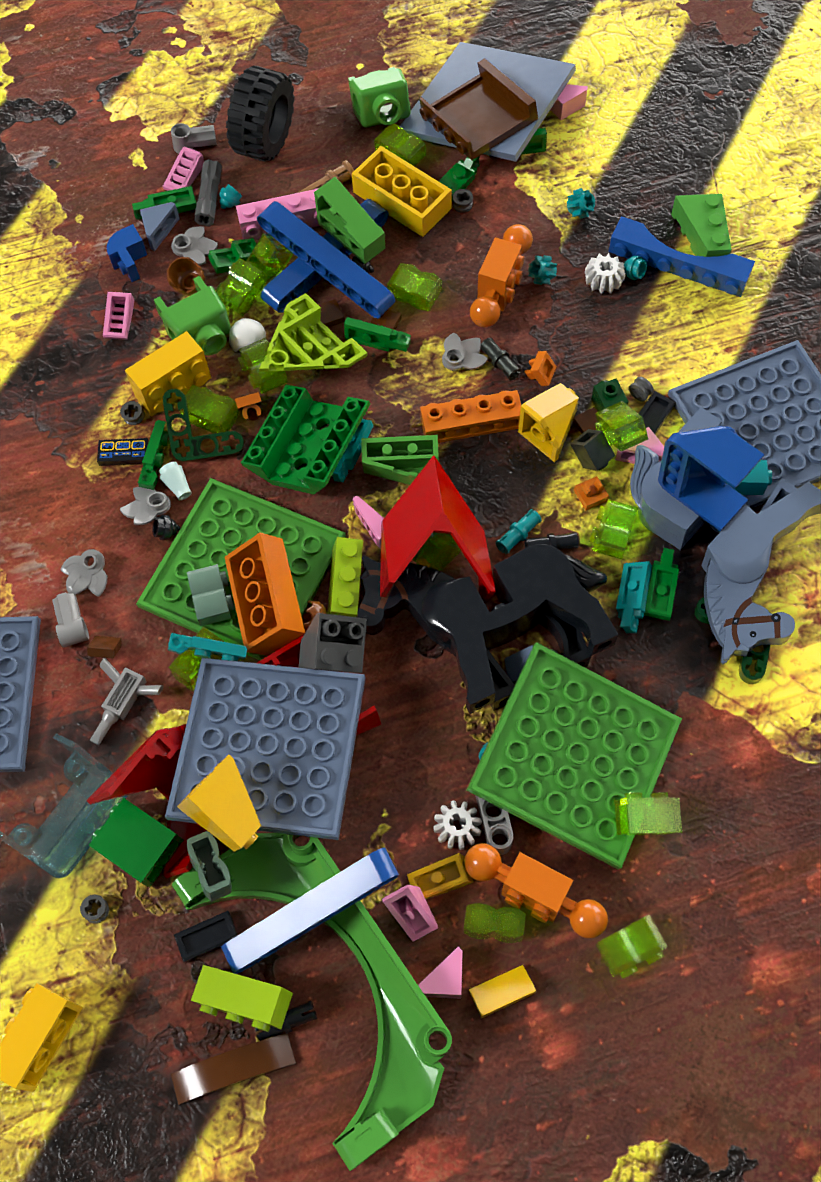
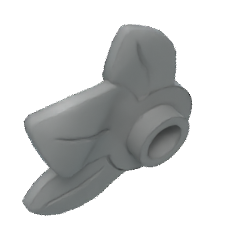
[171,226,218,265]
[442,333,487,371]
[120,487,171,525]
[61,549,108,597]

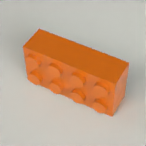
[224,532,305,656]

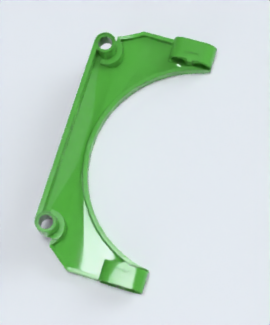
[172,833,452,1171]

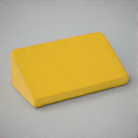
[469,965,536,1018]

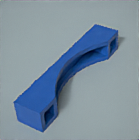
[609,216,755,297]

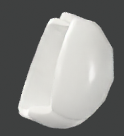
[229,318,266,355]

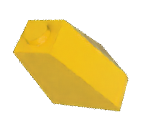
[518,383,579,462]
[177,755,261,852]

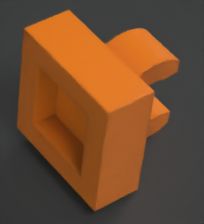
[525,351,557,386]
[235,392,262,420]
[574,476,609,510]

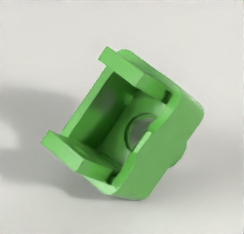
[348,67,411,127]
[154,276,231,356]

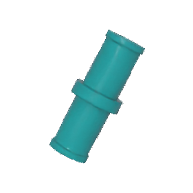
[495,509,542,554]

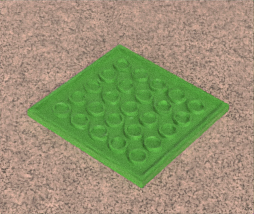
[136,478,346,660]
[466,642,682,869]

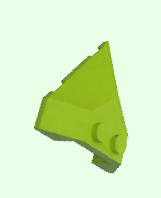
[259,293,367,372]

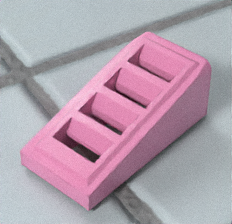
[163,147,204,191]
[103,292,134,340]
[353,496,384,550]

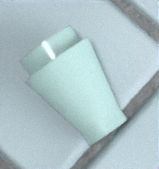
[159,461,192,500]

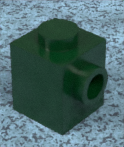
[591,378,629,422]

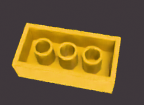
[351,146,452,237]

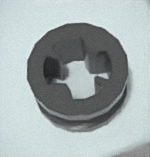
[453,189,473,213]
[629,377,654,402]
[120,401,145,425]
[80,894,109,924]

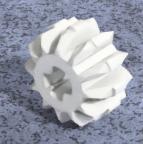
[585,253,625,294]
[434,800,482,850]

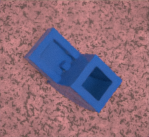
[107,224,147,282]

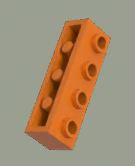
[420,390,521,443]

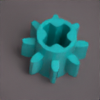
[567,188,595,219]
[528,255,557,285]

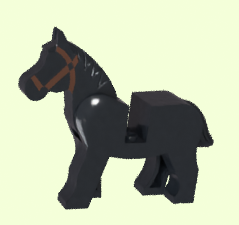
[357,544,618,714]

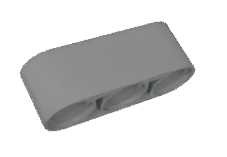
[475,795,513,855]

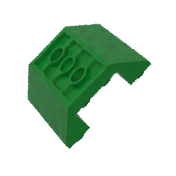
[241,384,371,495]

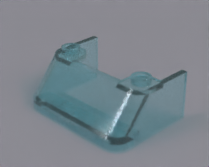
[0,734,128,878]

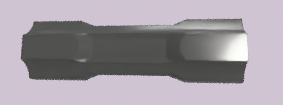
[194,160,222,227]

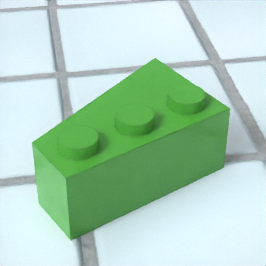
[314,177,385,264]
[671,194,732,257]
[361,435,439,485]

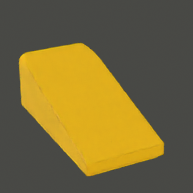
[407,853,473,899]

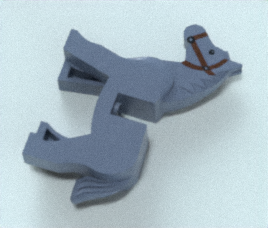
[630,407,821,664]

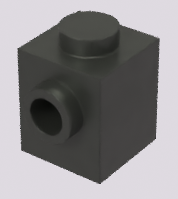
[570,429,615,471]

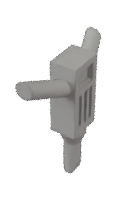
[90,658,163,745]

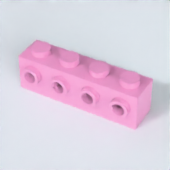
[236,189,320,240]

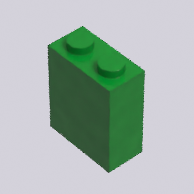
[89,798,184,888]

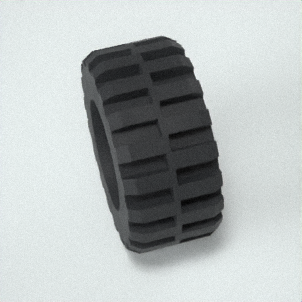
[226,65,295,162]

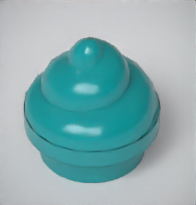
[219,184,242,209]
[624,256,647,280]

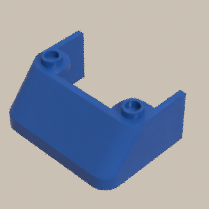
[658,426,765,532]

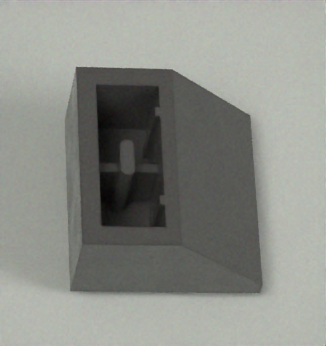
[299,613,367,673]

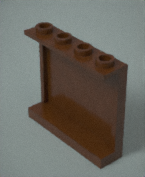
[419,58,538,161]

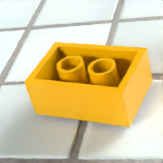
[125,331,211,417]
[0,983,83,1092]

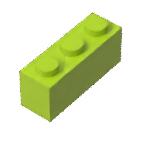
[327,537,363,617]
[191,965,293,1032]

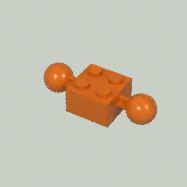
[470,224,533,328]
[464,843,608,938]

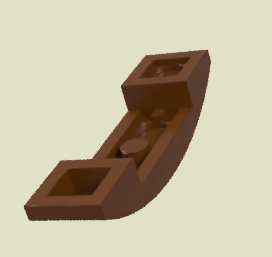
[171,1034,296,1105]

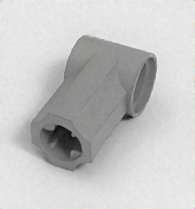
[171,123,217,154]
[52,592,89,648]

